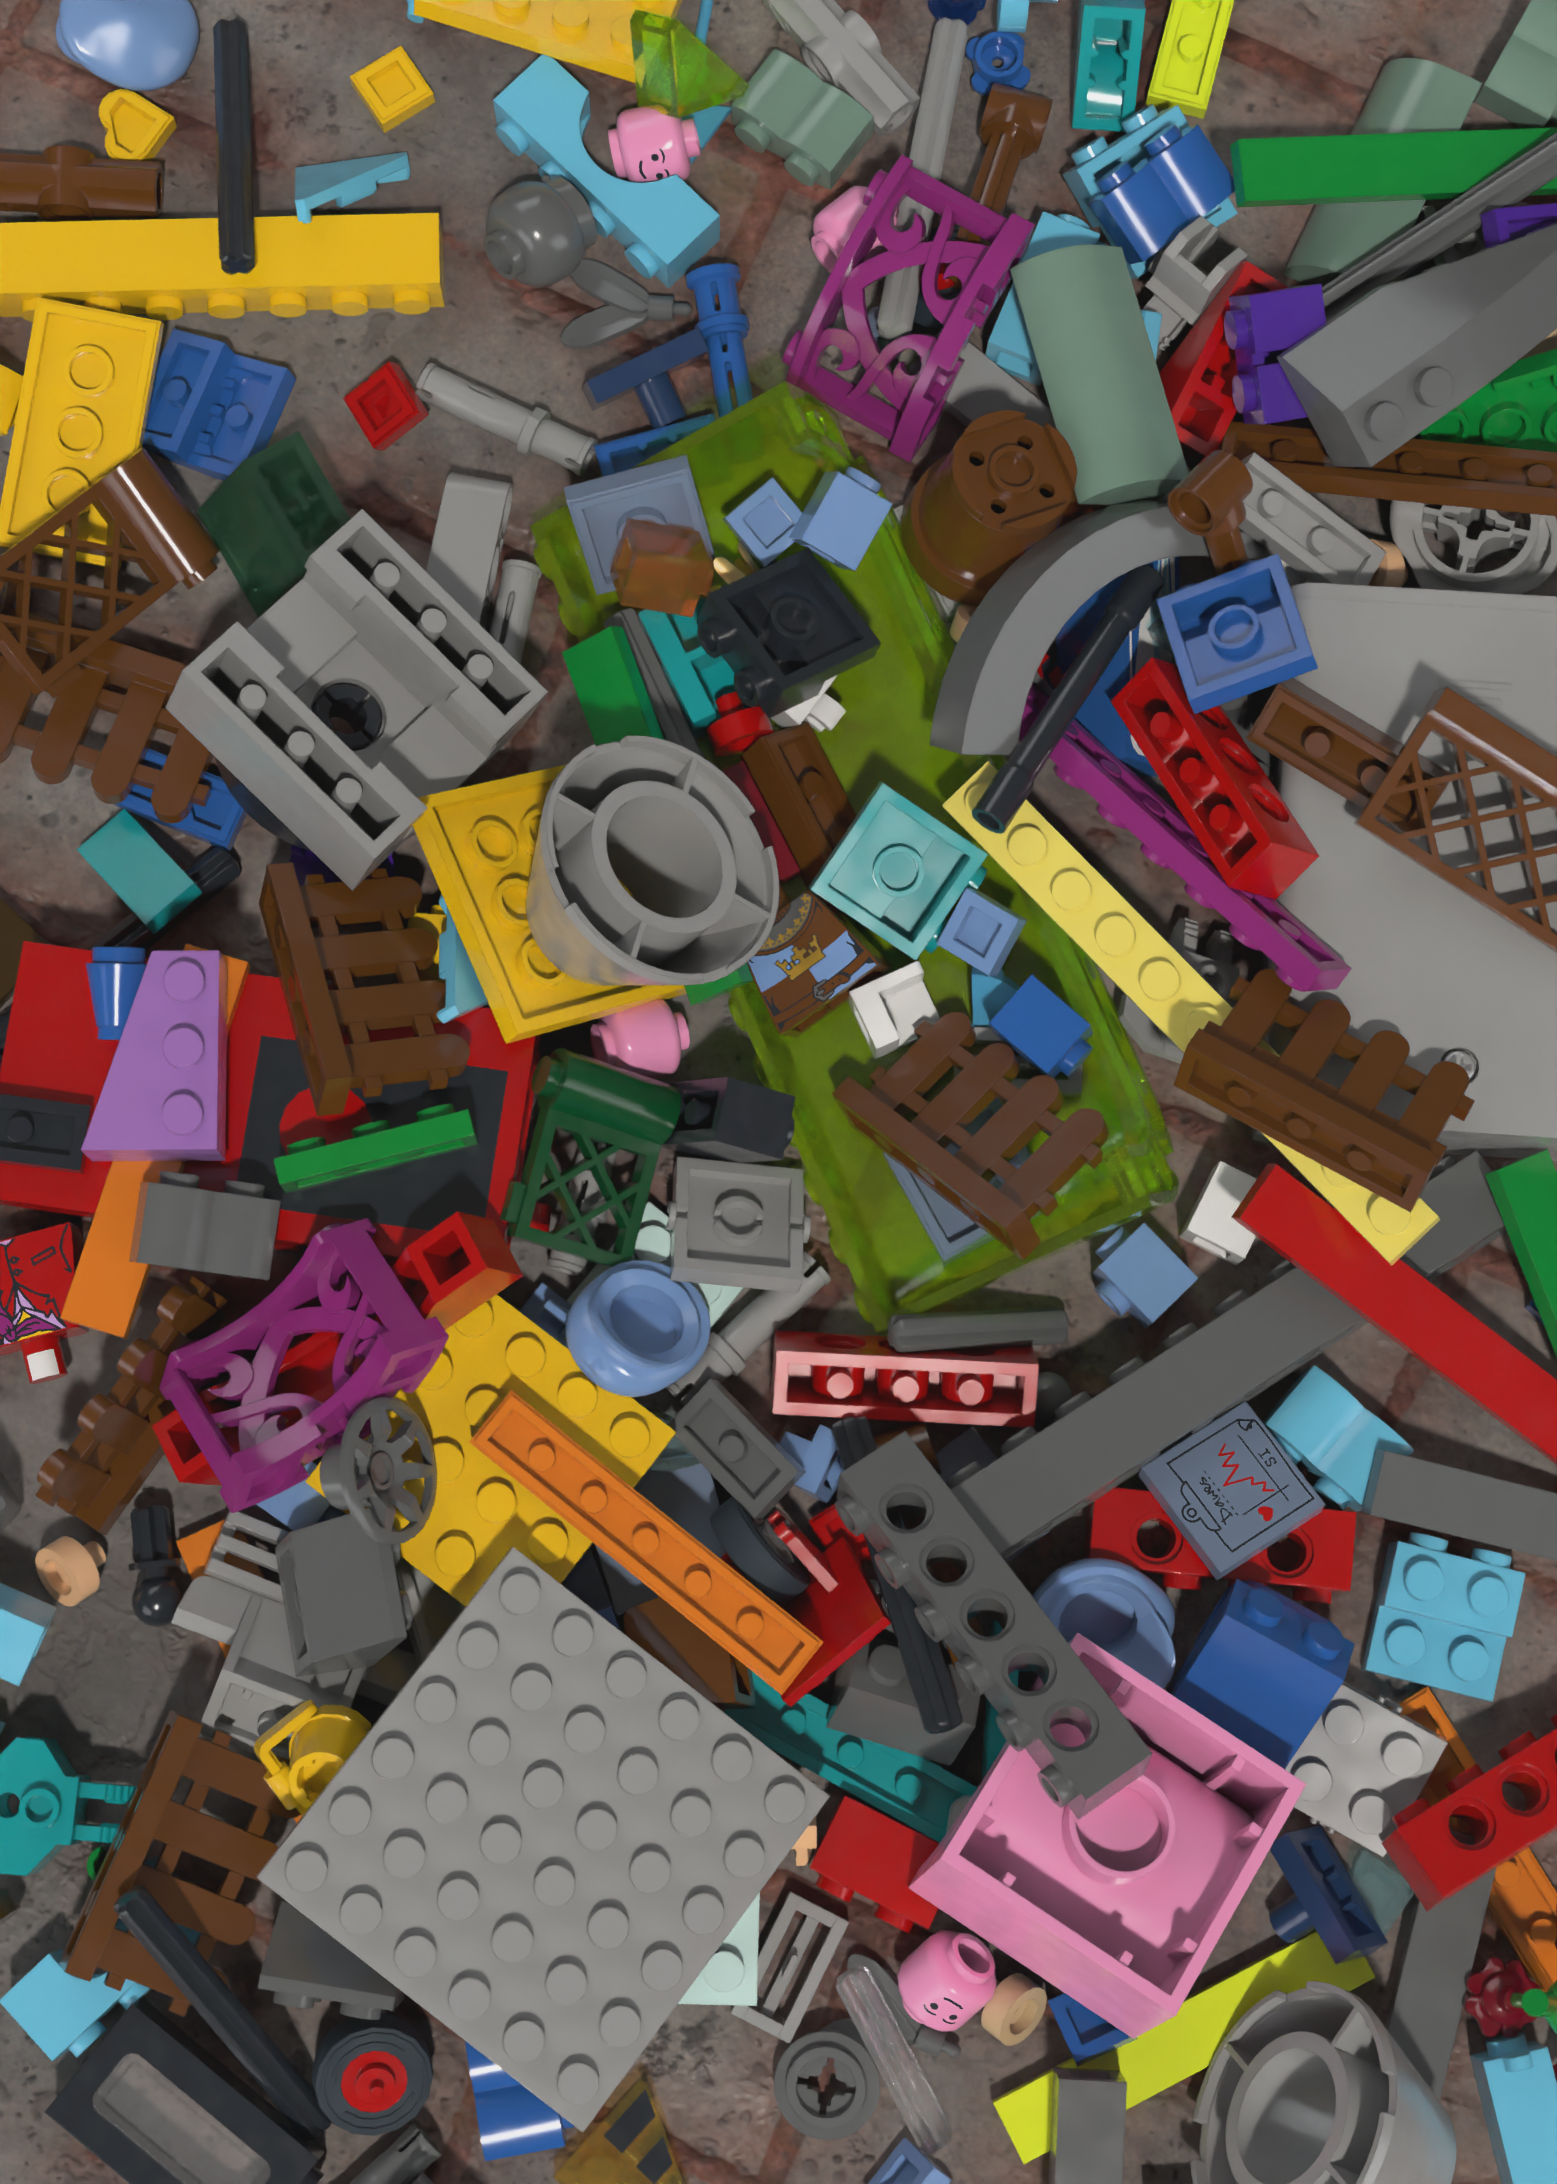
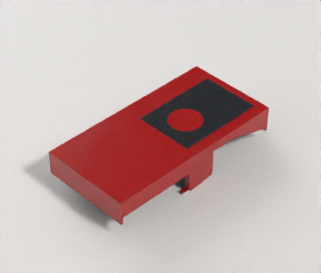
[0,941,552,1260]

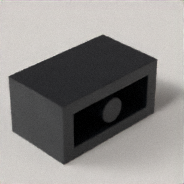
[661,1077,795,1163]

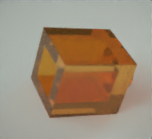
[610,518,714,617]

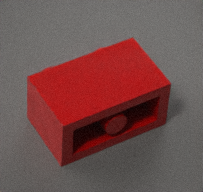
[808,1793,940,1933]

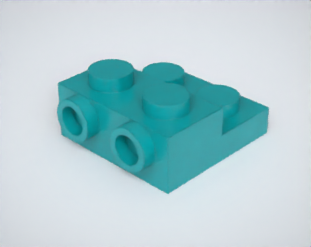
[808,781,988,960]

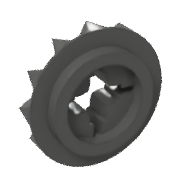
[774,2029,881,2140]

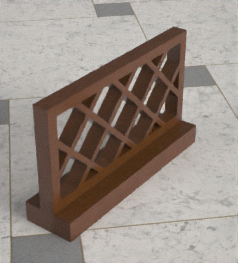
[1354,687,1557,953]

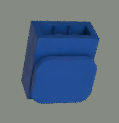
[1166,1579,1355,1769]

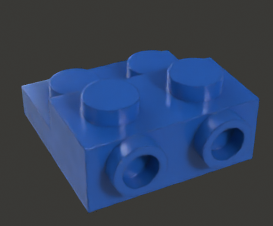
[1156,553,1318,714]

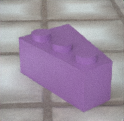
[81,950,228,1161]

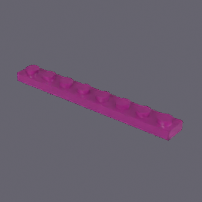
[1019,682,1352,992]

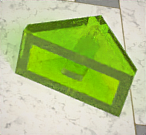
[630,10,749,118]

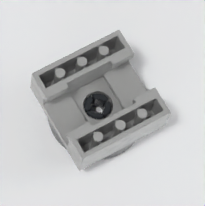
[165,509,548,891]

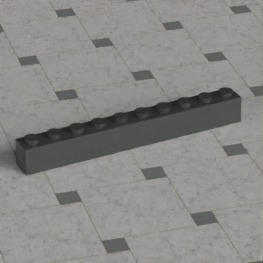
[946,1151,1507,1560]

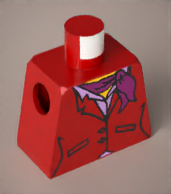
[0,1222,89,1384]

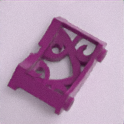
[782,154,1035,463]
[159,1218,449,1513]

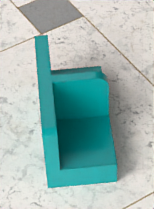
[638,598,759,739]

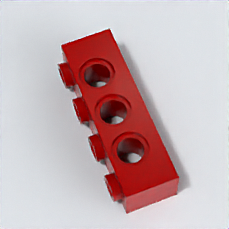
[1111,657,1319,900]
[771,1330,1039,1427]
[1083,1488,1357,1604]
[1382,1714,1557,1912]

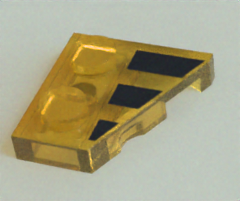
[553,2076,684,2184]

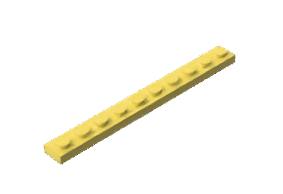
[942,761,1440,1266]

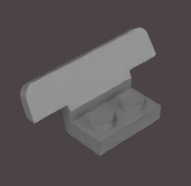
[171,1576,418,1760]

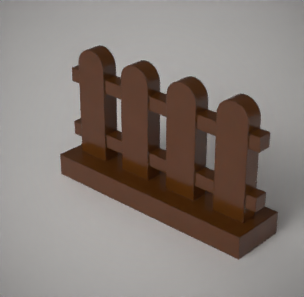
[0,607,214,824]
[259,862,470,1116]
[1174,969,1475,1212]
[831,1012,1109,1260]
[35,1276,246,1535]
[59,1710,301,2016]

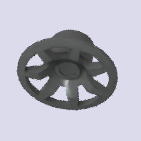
[320,1397,437,1545]

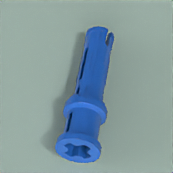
[685,263,763,457]

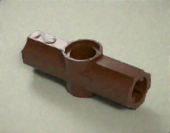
[0,145,164,222]

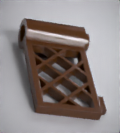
[0,447,220,698]

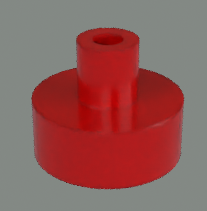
[706,692,774,757]

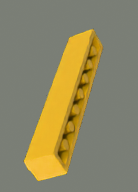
[0,213,445,322]

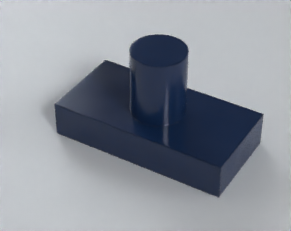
[582,328,709,430]
[1269,1826,1388,1964]

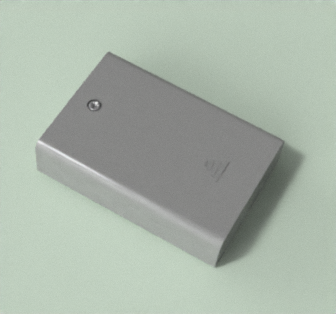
[1252,583,1557,1161]

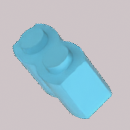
[1262,1365,1414,1512]

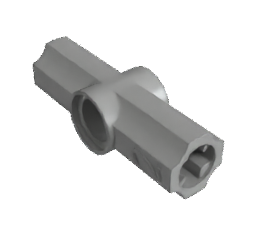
[763,0,920,138]

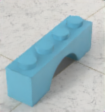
[493,54,720,289]

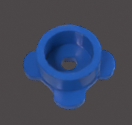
[965,31,1031,95]

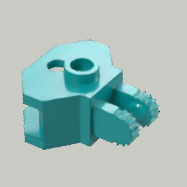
[0,1736,137,1876]

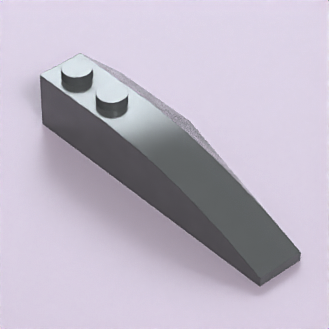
[1277,223,1557,467]

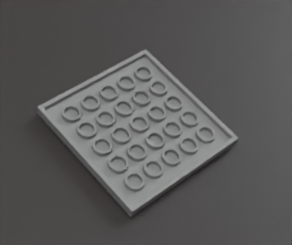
[256,1547,830,2132]

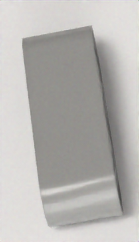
[426,472,513,629]

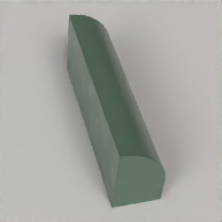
[1282,58,1482,287]
[1010,244,1189,505]

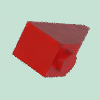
[1159,261,1288,460]

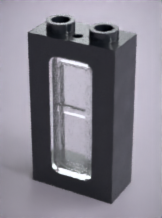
[45,1998,326,2184]

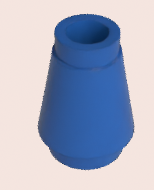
[85,947,147,1040]

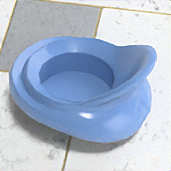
[56,0,199,91]
[566,1261,711,1397]
[1033,1558,1176,1689]

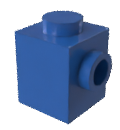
[989,975,1093,1079]

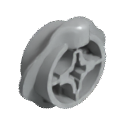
[1389,500,1557,594]

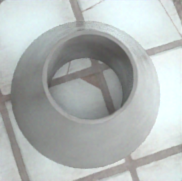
[526,736,779,986]
[1190,1981,1457,2184]

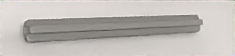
[877,17,968,339]

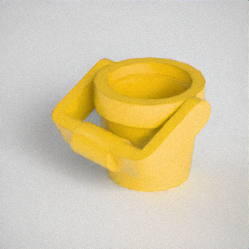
[254,1699,372,1816]

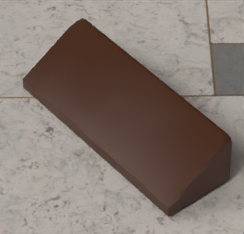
[1246,678,1451,839]
[741,722,857,913]

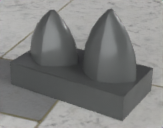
[668,1379,806,1519]

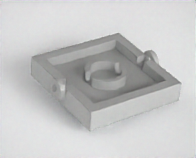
[667,1157,811,1293]
[1285,1682,1448,1857]

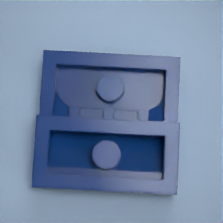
[142,328,296,489]

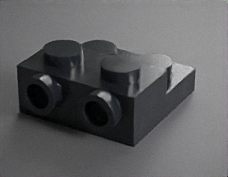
[696,548,881,718]

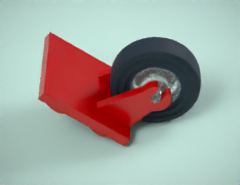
[710,1497,892,1707]

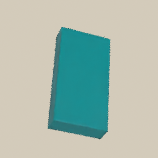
[76,808,202,935]

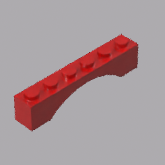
[152,1211,524,1486]

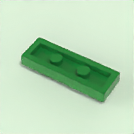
[273,1104,478,1193]

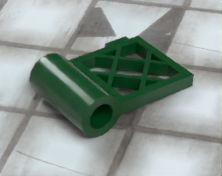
[500,1048,681,1268]

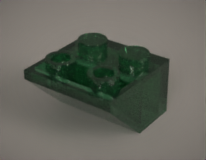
[197,431,350,618]

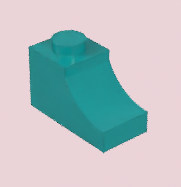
[1071,0,1146,132]

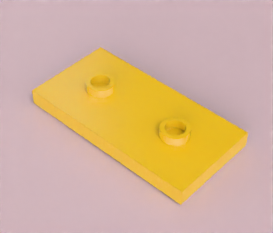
[0,297,164,570]

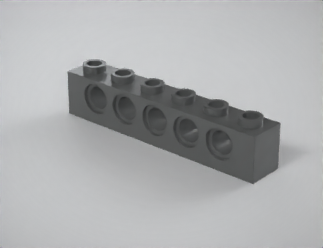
[835,1431,1153,1820]

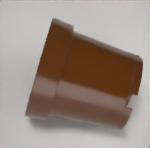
[901,410,1077,607]

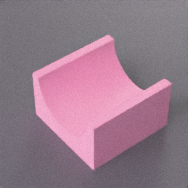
[908,1633,1306,2039]

